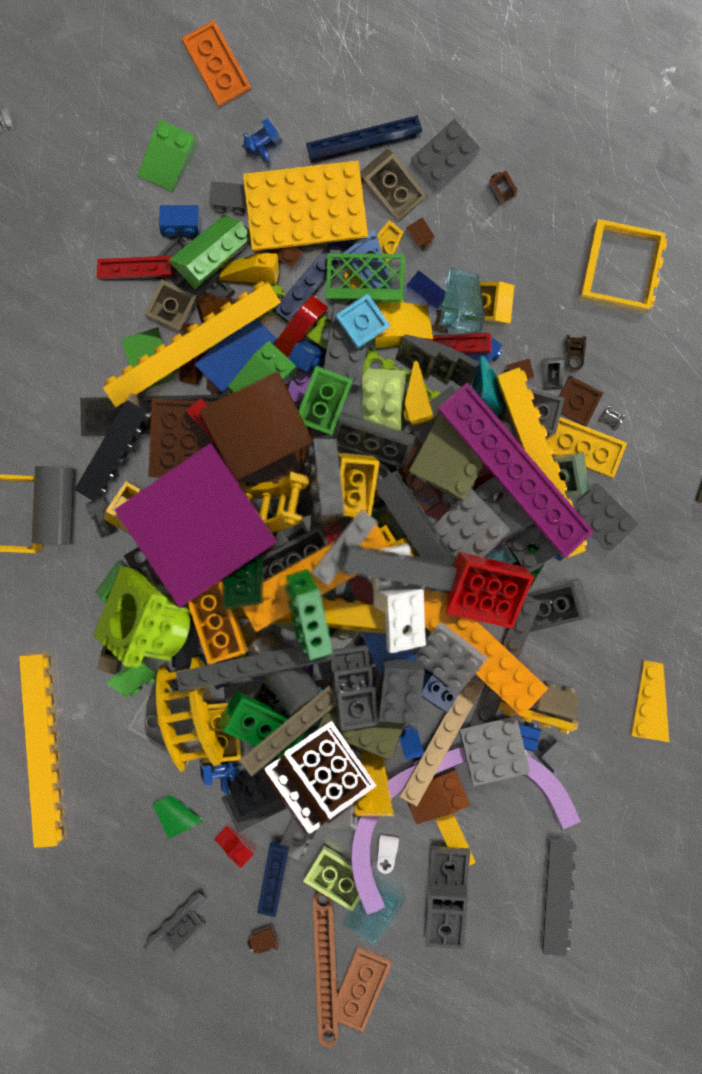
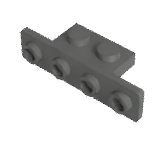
[143,894,207,952]

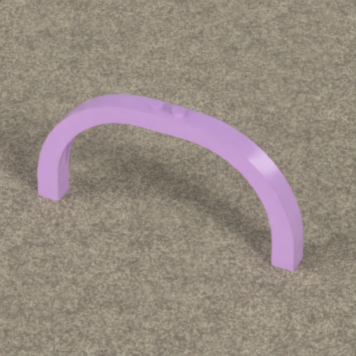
[352,747,581,915]

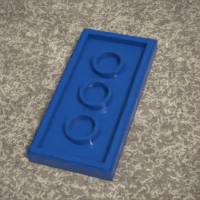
[195,318,277,393]

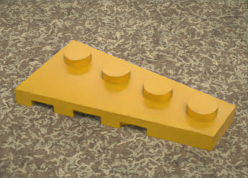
[631,660,669,742]
[355,749,394,816]

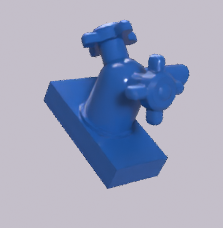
[242,118,282,163]
[199,760,240,795]

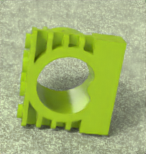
[93,566,191,668]

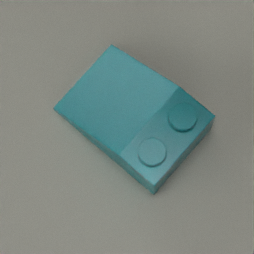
[472,356,503,418]

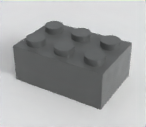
[411,119,480,190]
[573,483,638,551]
[377,658,425,724]

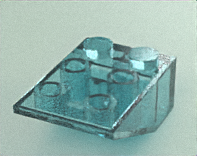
[439,268,485,333]
[342,876,405,944]

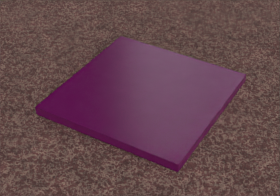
[114,443,277,608]

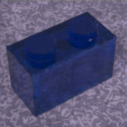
[406,270,449,312]

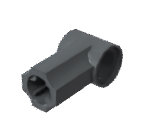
[85,497,117,538]

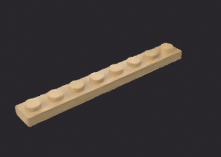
[400,680,485,807]

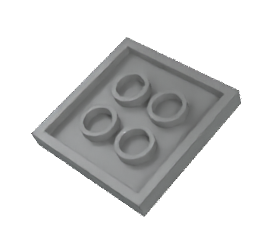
[434,489,511,558]
[415,622,487,693]
[127,681,195,754]
[460,716,530,786]

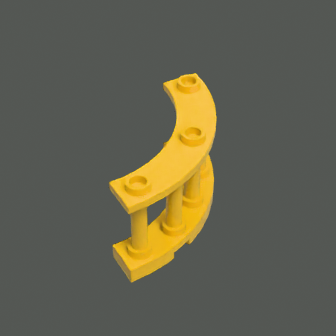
[238,472,310,532]
[156,657,224,772]

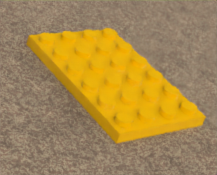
[243,160,368,251]

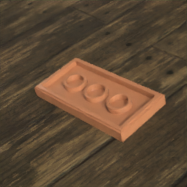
[337,946,392,1032]

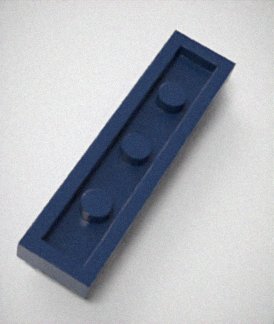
[257,843,289,917]

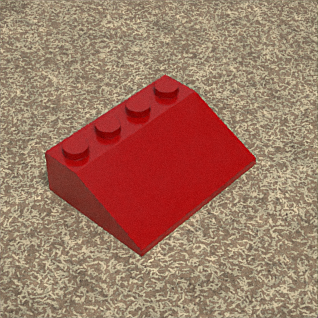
[445,552,534,629]

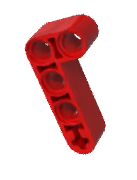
[273,295,328,358]

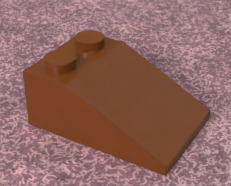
[407,767,470,825]

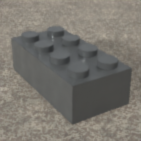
[323,304,368,391]

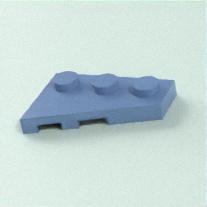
[344,230,393,289]

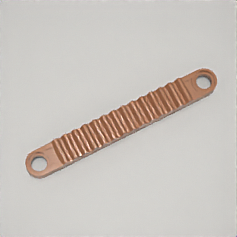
[313,892,339,1047]

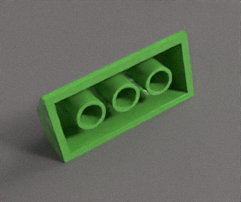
[169,215,251,289]

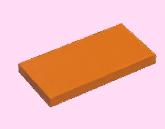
[181,20,252,107]

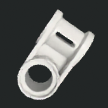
[377,835,399,874]

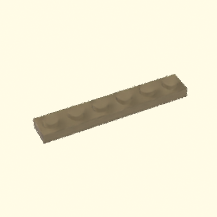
[239,686,336,776]

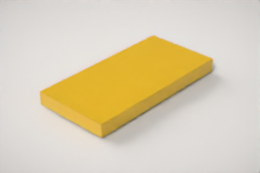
[546,417,627,479]

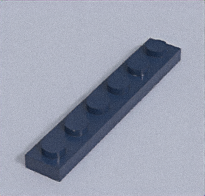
[306,115,422,160]
[273,239,358,323]

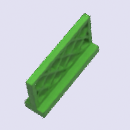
[325,253,405,303]

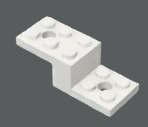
[373,544,426,653]

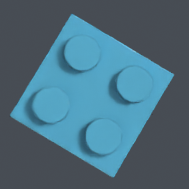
[335,294,390,349]

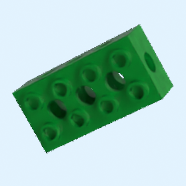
[284,569,333,660]
[218,690,307,758]

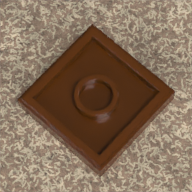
[559,375,604,427]

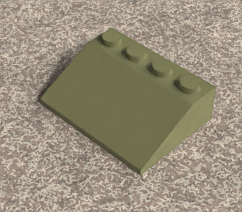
[408,412,483,500]
[318,692,406,761]

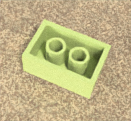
[362,369,407,431]
[303,845,360,912]

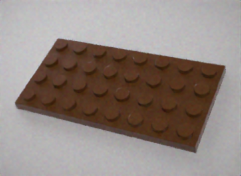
[148,399,307,484]

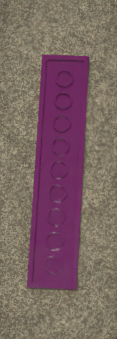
[437,383,594,558]

